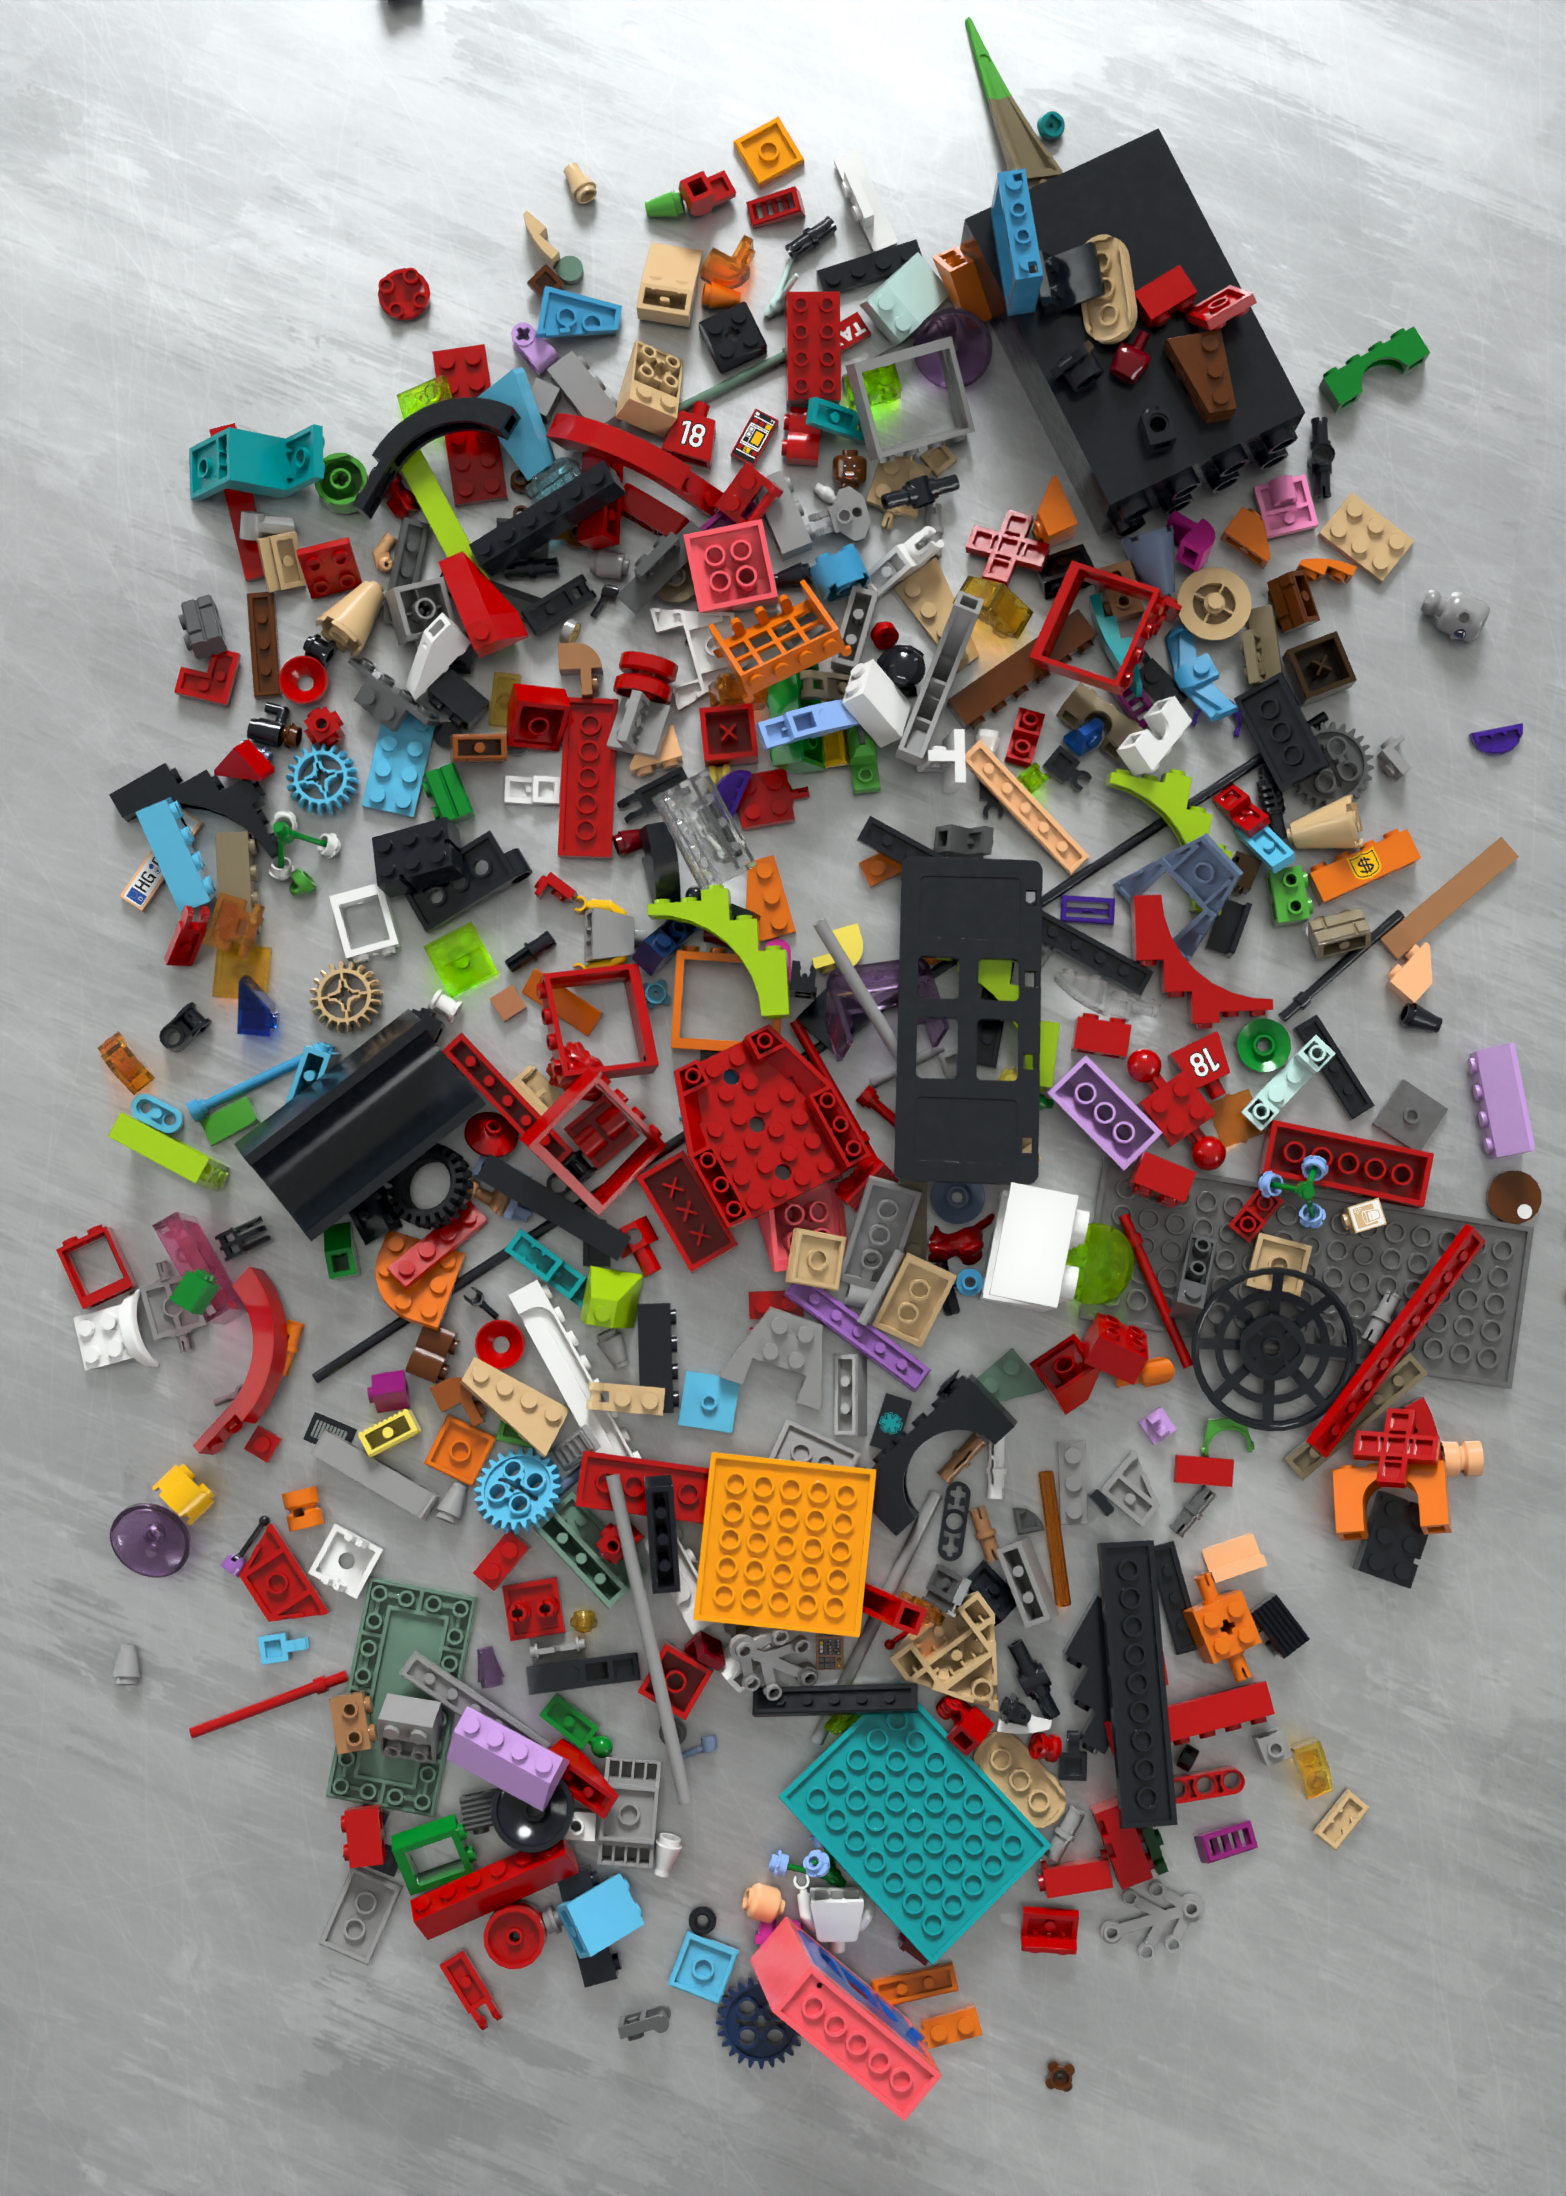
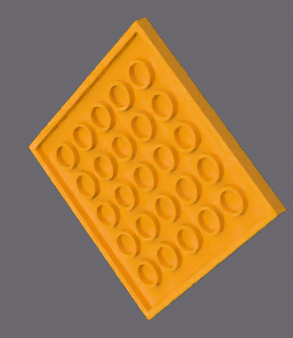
[693,1452,876,1637]

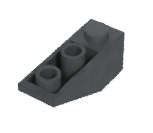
[1169,1232,1217,1324]

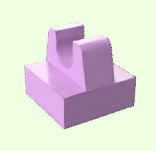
[1138,1407,1177,1445]

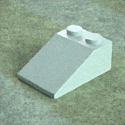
[860,252,949,346]

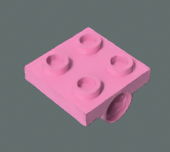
[1252,474,1319,539]

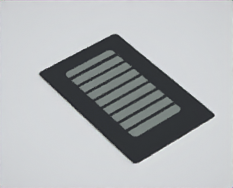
[303,1412,357,1444]

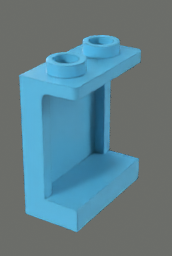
[555,1873,645,1959]

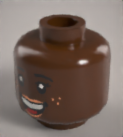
[832,450,867,489]

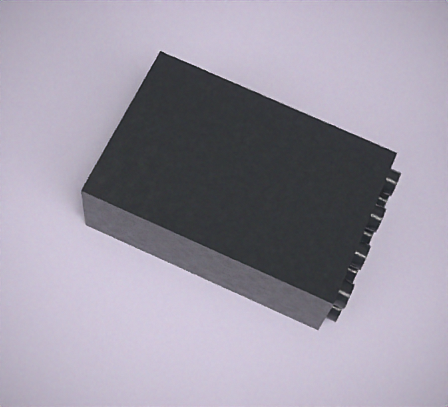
[960,128,1305,538]

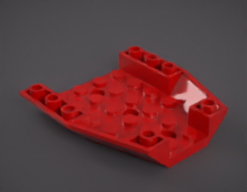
[674,1024,871,1229]

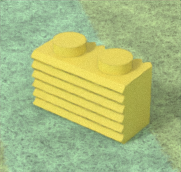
[358,1409,422,1457]

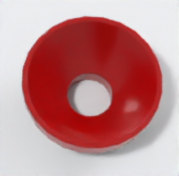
[279,656,328,705]
[475,1320,525,1370]

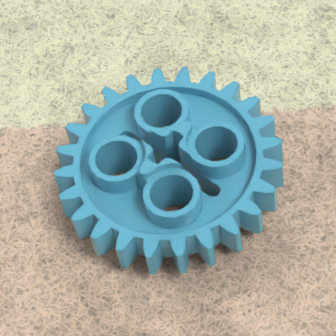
[474,1447,564,1534]

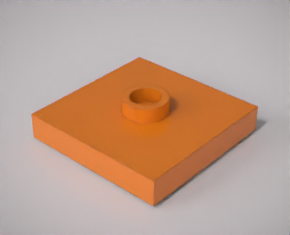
[423,1414,497,1487]

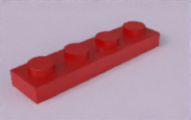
[387,1201,488,1291]

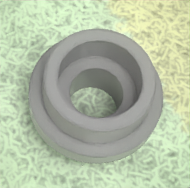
[542,1906,563,1934]

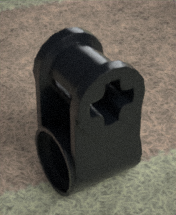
[159,1002,212,1052]
[546,1150,597,1197]

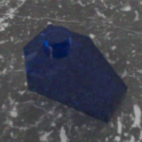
[237,975,280,1037]

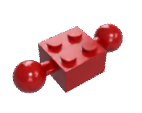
[1127,1048,1226,1171]

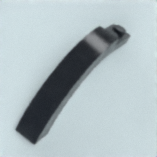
[353,397,521,519]

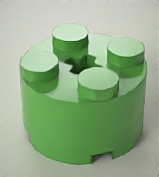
[314,453,369,514]

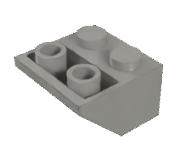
[378,1693,442,1764]

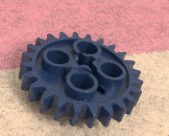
[716,1975,801,2069]

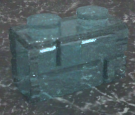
[525,457,584,504]

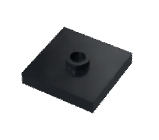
[796,981,870,1056]

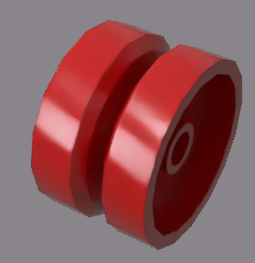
[613,651,678,705]
[483,1899,548,1969]

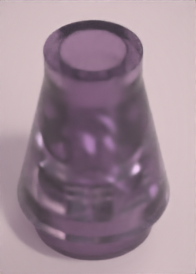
[477,1646,505,1689]

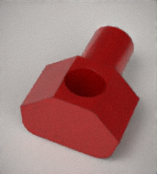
[619,1216,662,1277]

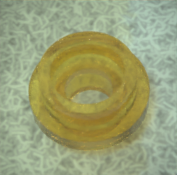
[570,1610,598,1633]

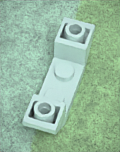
[1241,1035,1336,1131]

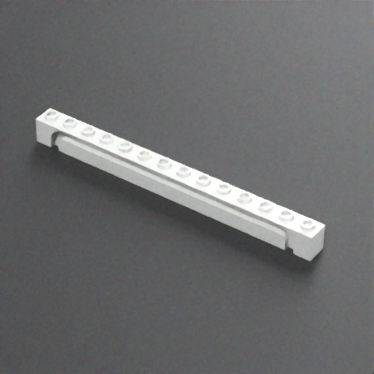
[508,1280,715,1635]

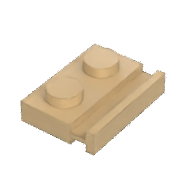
[256,531,307,593]

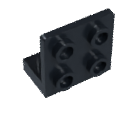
[1034,242,1105,313]

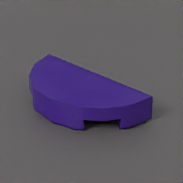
[1469,723,1523,756]
[714,770,751,822]

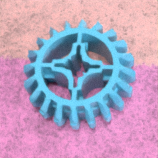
[286,743,359,816]

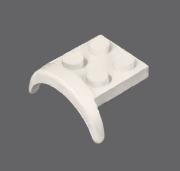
[73,1289,159,1371]

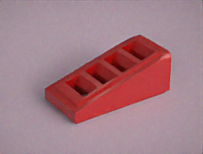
[746,186,806,229]

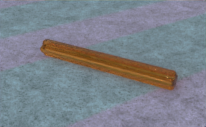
[1038,1470,1071,1607]

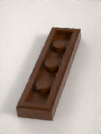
[247,592,282,700]

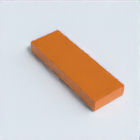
[871,1962,959,2005]

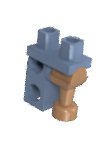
[466,1155,532,1222]

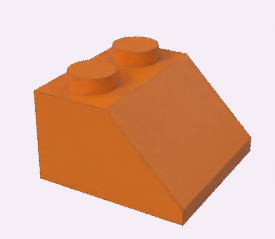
[1032,475,1078,548]

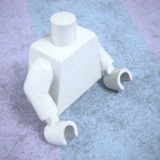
[793,1874,875,1954]

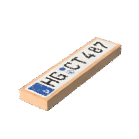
[120,809,204,912]

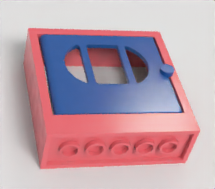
[750,1916,942,2121]

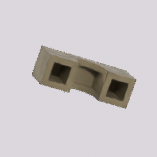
[1056,682,1144,764]

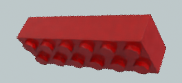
[1258,1120,1434,1208]

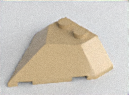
[889,1591,999,1712]

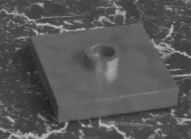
[1372,1079,1448,1151]

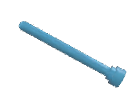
[186,1054,302,1122]

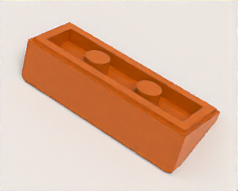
[522,968,604,1037]

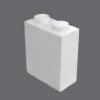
[842,659,911,748]

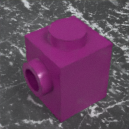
[367,1370,410,1413]

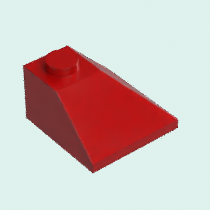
[1029,1334,1101,1415]

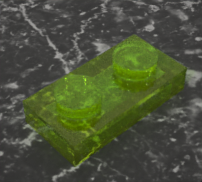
[397,375,453,419]

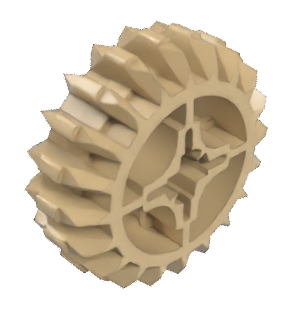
[309,961,383,1034]

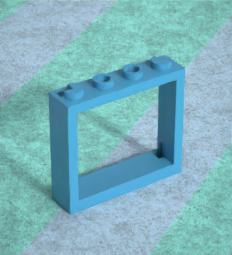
[990,168,1043,316]

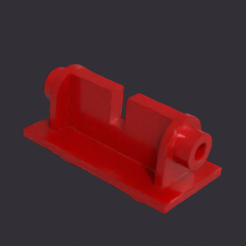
[384,473,421,521]

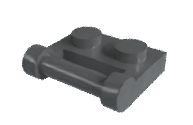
[618,2004,671,2041]

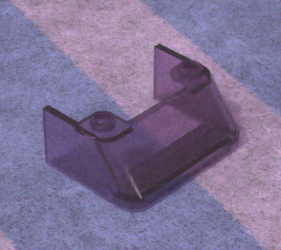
[825,958,950,1062]

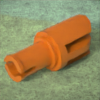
[1115,1357,1175,1388]

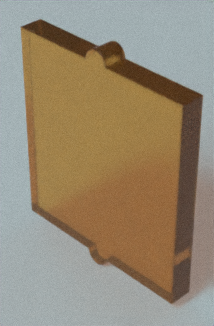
[1208,1089,1266,1148]

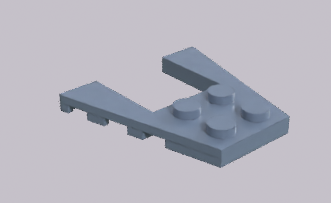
[1113,833,1243,961]

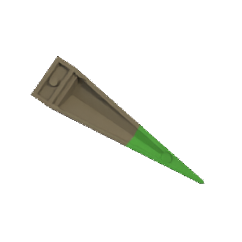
[965,16,1063,189]

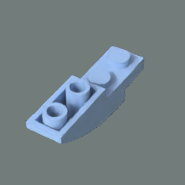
[755,699,860,751]

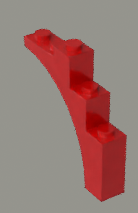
[1130,895,1273,1029]

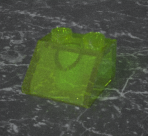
[423,921,499,998]

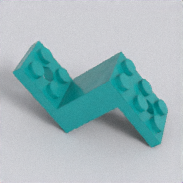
[189,424,325,502]

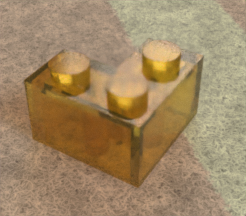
[952,576,1034,639]

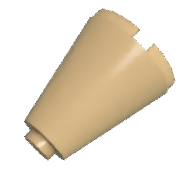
[315,581,385,656]
[1287,795,1364,849]

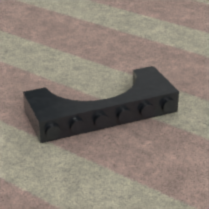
[863,1373,1018,1536]

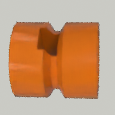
[281,1486,325,1532]

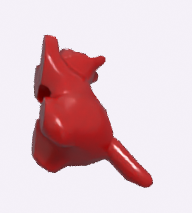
[927,1213,995,1265]

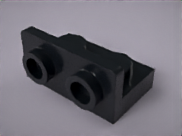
[1035,544,1094,600]
[349,1186,403,1246]
[966,1560,1017,1626]

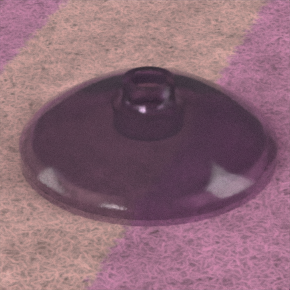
[913,307,993,388]
[110,1503,191,1578]

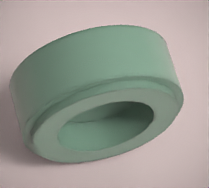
[557,256,583,284]

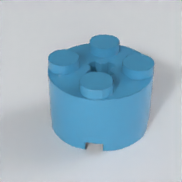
[809,544,871,602]

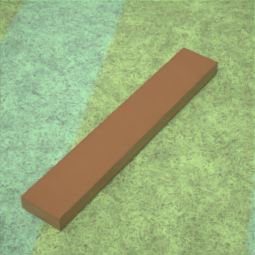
[1379,837,1519,960]

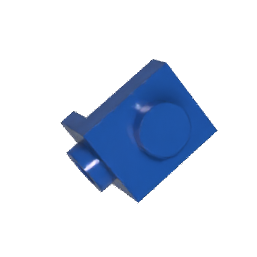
[1063,717,1104,757]

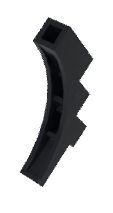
[109,763,278,859]
[1062,1594,1111,1755]

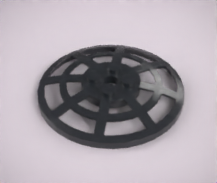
[1191,1267,1357,1431]

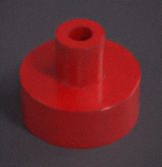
[870,621,899,650]

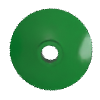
[1237,1018,1291,1072]

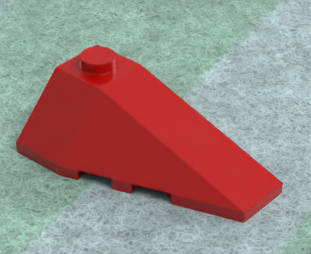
[438,551,529,659]

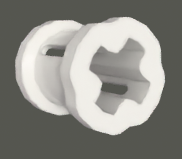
[428,988,463,1023]

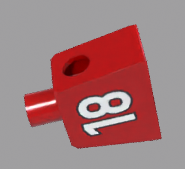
[662,401,716,470]
[1168,1031,1230,1100]

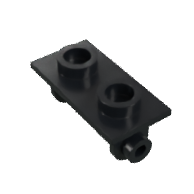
[999,1692,1031,1724]

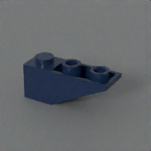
[632,920,700,976]

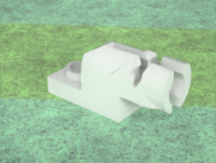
[867,526,944,598]

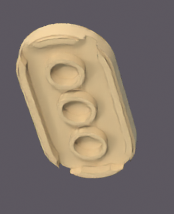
[1081,234,1138,344]
[973,1731,1066,1828]

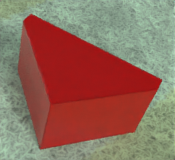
[214,739,275,781]

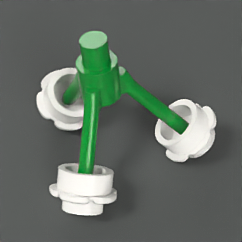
[267,811,341,881]

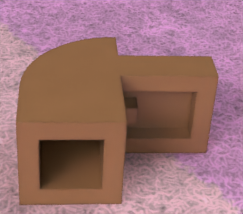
[558,643,603,698]

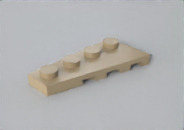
[893,557,979,674]
[460,1357,570,1458]

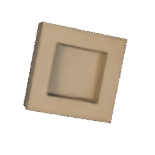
[920,443,957,478]

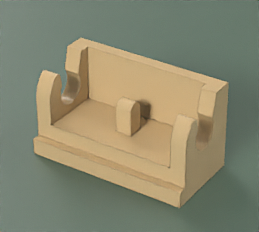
[510,1065,561,1116]

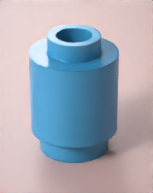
[955,1268,983,1297]

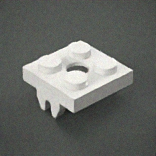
[308,1524,384,1599]

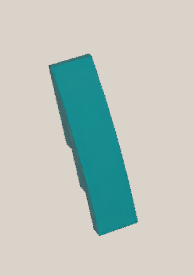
[1089,594,1142,697]
[504,1228,587,1308]

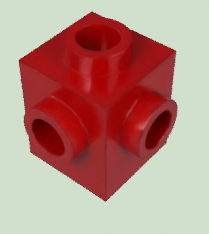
[304,707,345,748]
[596,1522,645,1564]

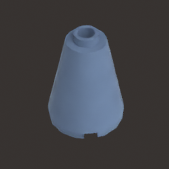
[1121,526,1175,597]

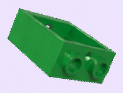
[391,1814,477,1896]

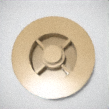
[1177,567,1251,641]

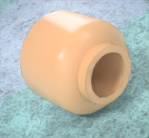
[742,1883,785,1923]

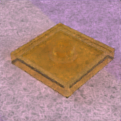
[212,943,273,1002]

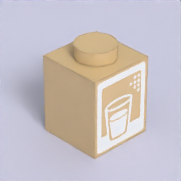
[1341,1198,1387,1235]

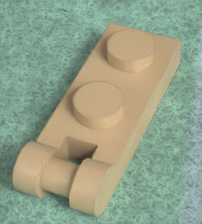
[586,1382,666,1416]

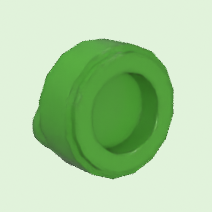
[289,868,316,896]

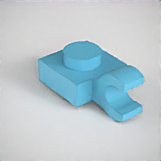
[258,1632,310,1665]

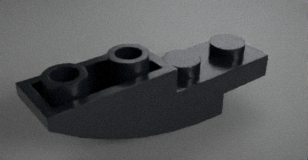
[526,1652,641,1695]

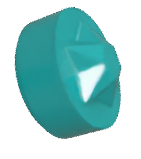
[1037,111,1065,140]

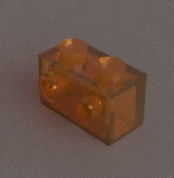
[708,673,768,711]

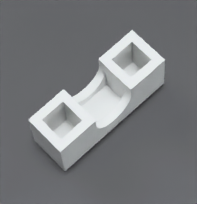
[1116,696,1192,776]

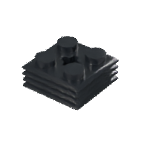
[698,302,767,374]

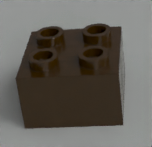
[1282,631,1357,706]

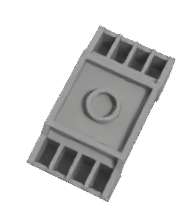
[597,1757,662,1869]

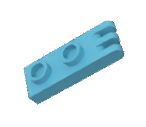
[1234,826,1297,874]

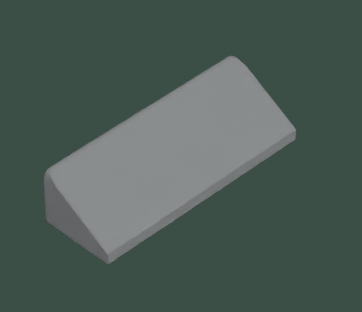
[834,1354,867,1436]

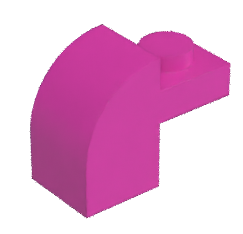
[1166,511,1215,572]

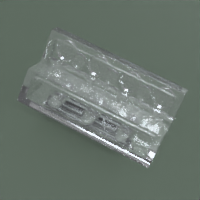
[652,769,757,890]

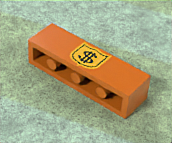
[1308,828,1421,906]

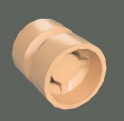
[1440,1441,1484,1477]

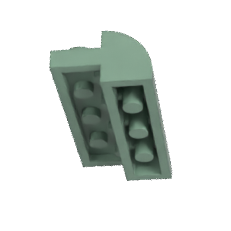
[533,1491,647,1609]

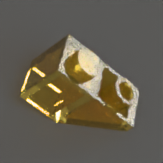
[1289,1737,1333,1800]

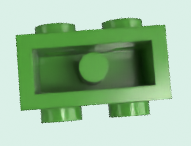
[1265,865,1313,927]

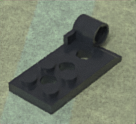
[404,830,533,933]

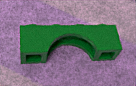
[1319,326,1430,413]

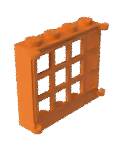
[708,580,852,703]

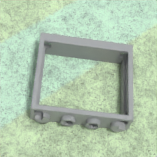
[845,336,975,464]

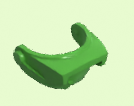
[1200,1417,1254,1457]

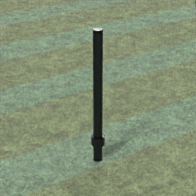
[1278,910,1405,1022]

